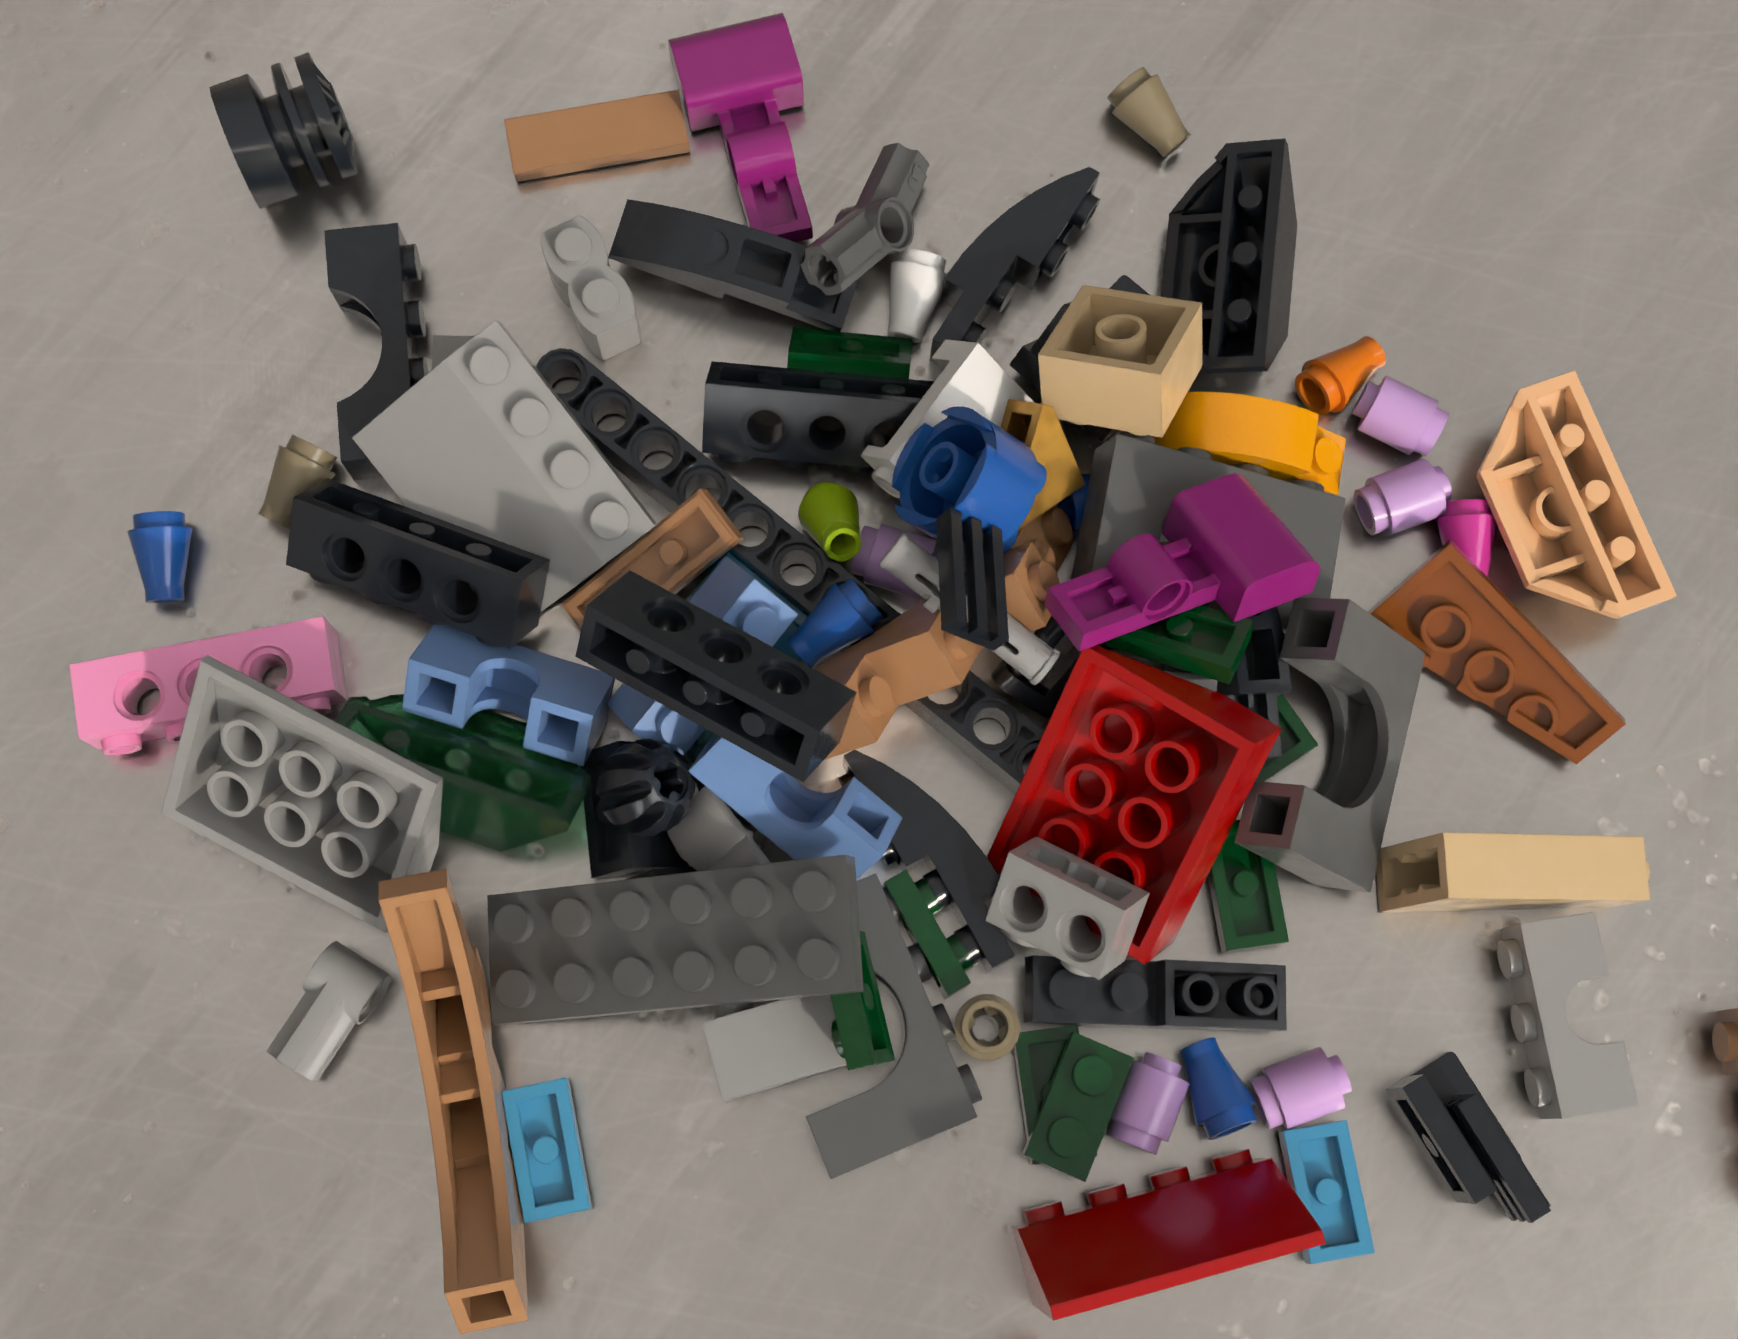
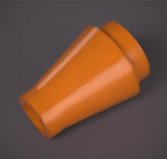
[1295,336,1386,415]

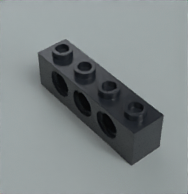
[702,361,935,473]
[286,478,550,649]
[575,570,857,782]

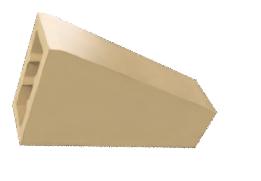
[1376,832,1650,912]

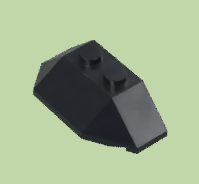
[1161,138,1297,374]

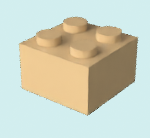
[1038,285,1203,437]

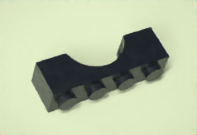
[324,223,429,480]

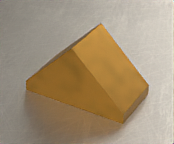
[1000,399,1085,530]

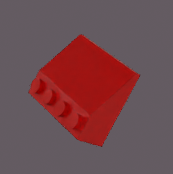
[987,645,1282,965]
[1012,1149,1326,1321]

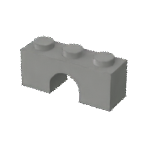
[1497,911,1638,1119]

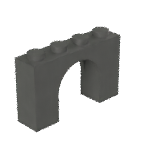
[1071,431,1346,638]
[1235,598,1425,893]
[806,873,982,1179]

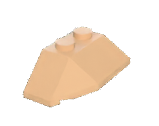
[1476,371,1677,619]

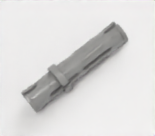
[878,532,1060,685]

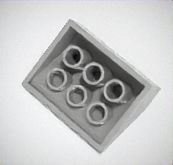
[352,320,656,612]
[161,655,443,933]

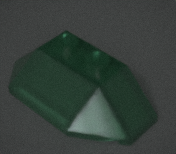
[335,694,591,852]

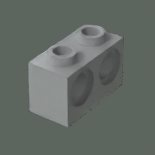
[985,836,1150,980]

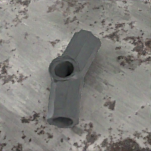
[800,143,930,295]

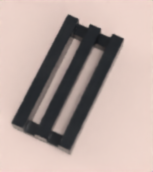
[936,507,1009,651]
[1443,1094,1551,1223]

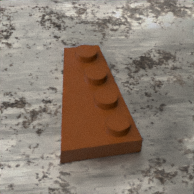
[1368,539,1626,764]

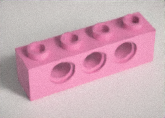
[69,616,348,755]

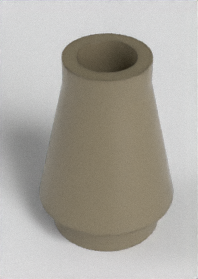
[1107,67,1191,158]
[258,434,338,530]
[954,994,1020,1061]

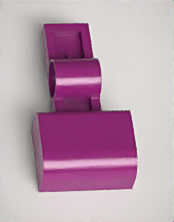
[668,13,813,242]
[1044,473,1320,651]

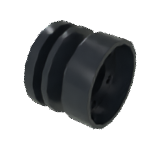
[209,52,358,209]

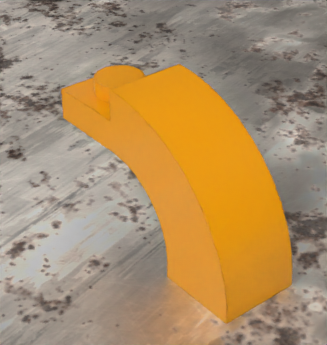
[1152,392,1346,495]

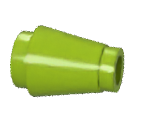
[798,482,861,561]

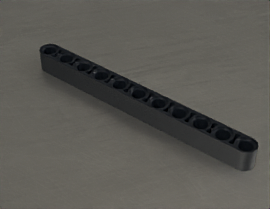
[536,348,1044,794]

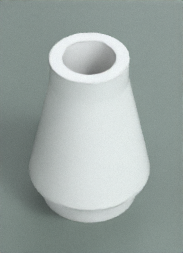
[887,249,947,343]

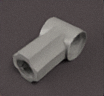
[266,941,392,1082]

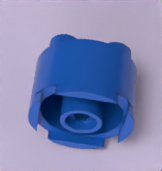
[892,406,1047,555]

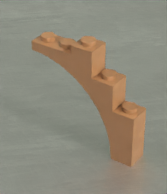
[813,505,1075,760]
[378,868,528,1335]

